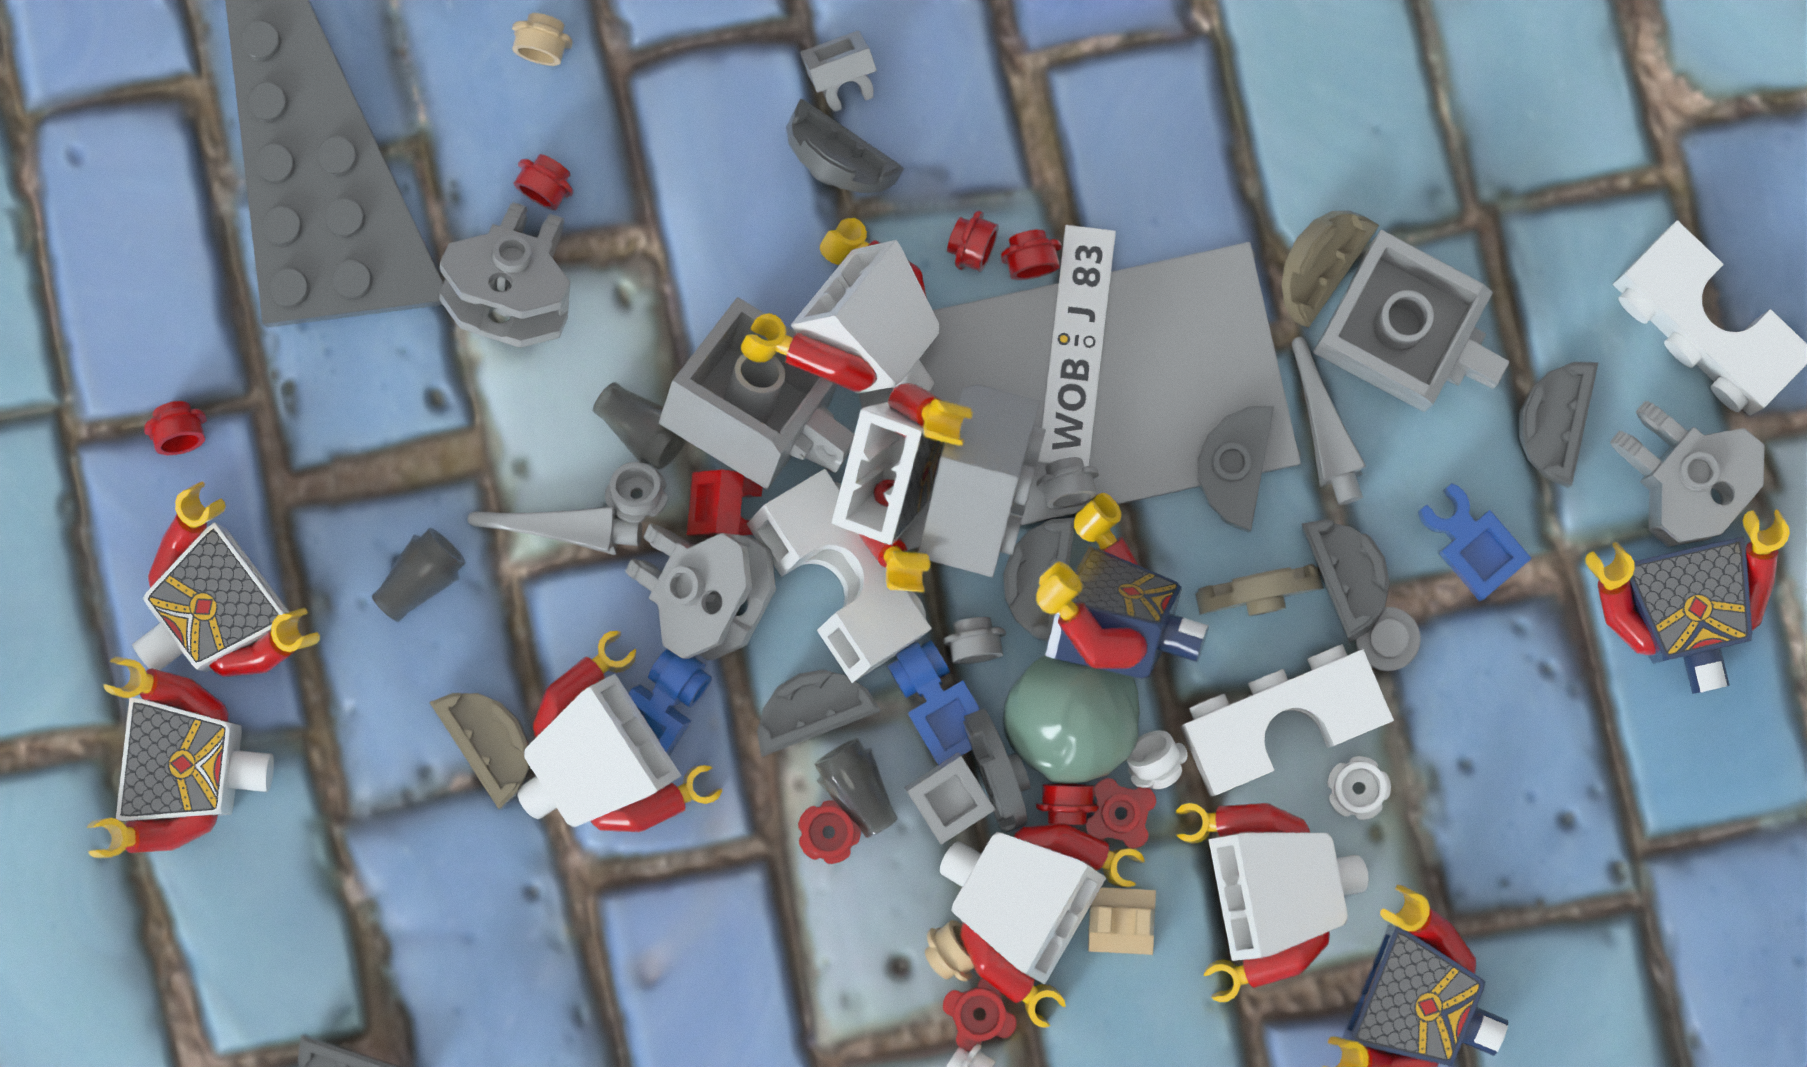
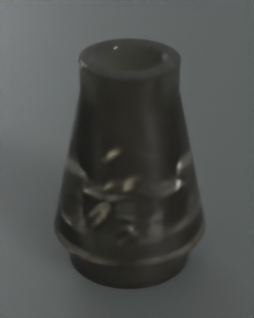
[593,382,686,470]
[372,528,466,622]
[814,738,898,838]

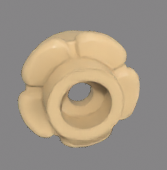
[512,13,573,66]
[925,920,974,981]

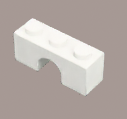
[1613,220,1807,416]
[747,469,932,683]
[1180,644,1394,797]

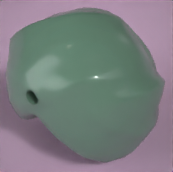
[1003,655,1140,784]

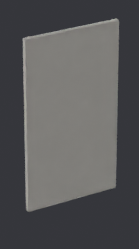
[858,242,1301,550]

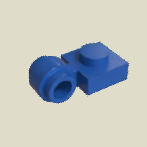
[887,640,980,765]
[628,649,712,756]

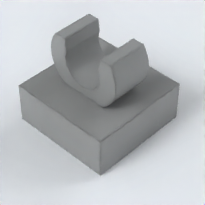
[800,30,877,111]
[904,753,995,845]

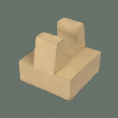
[1088,887,1156,955]

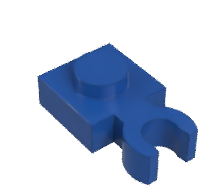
[1418,483,1532,601]

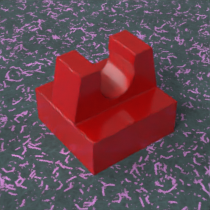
[686,469,763,538]

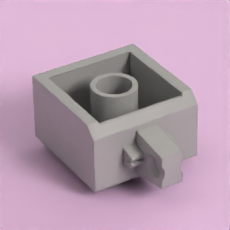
[1312,230,1510,412]
[659,297,855,490]
[918,384,1046,577]

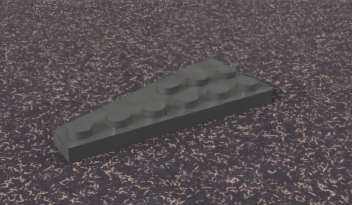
[225,0,444,328]

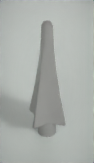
[1292,337,1366,505]
[467,507,642,555]

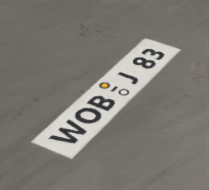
[1038,225,1116,467]

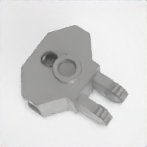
[439,202,570,348]
[1610,401,1764,547]
[625,523,776,660]

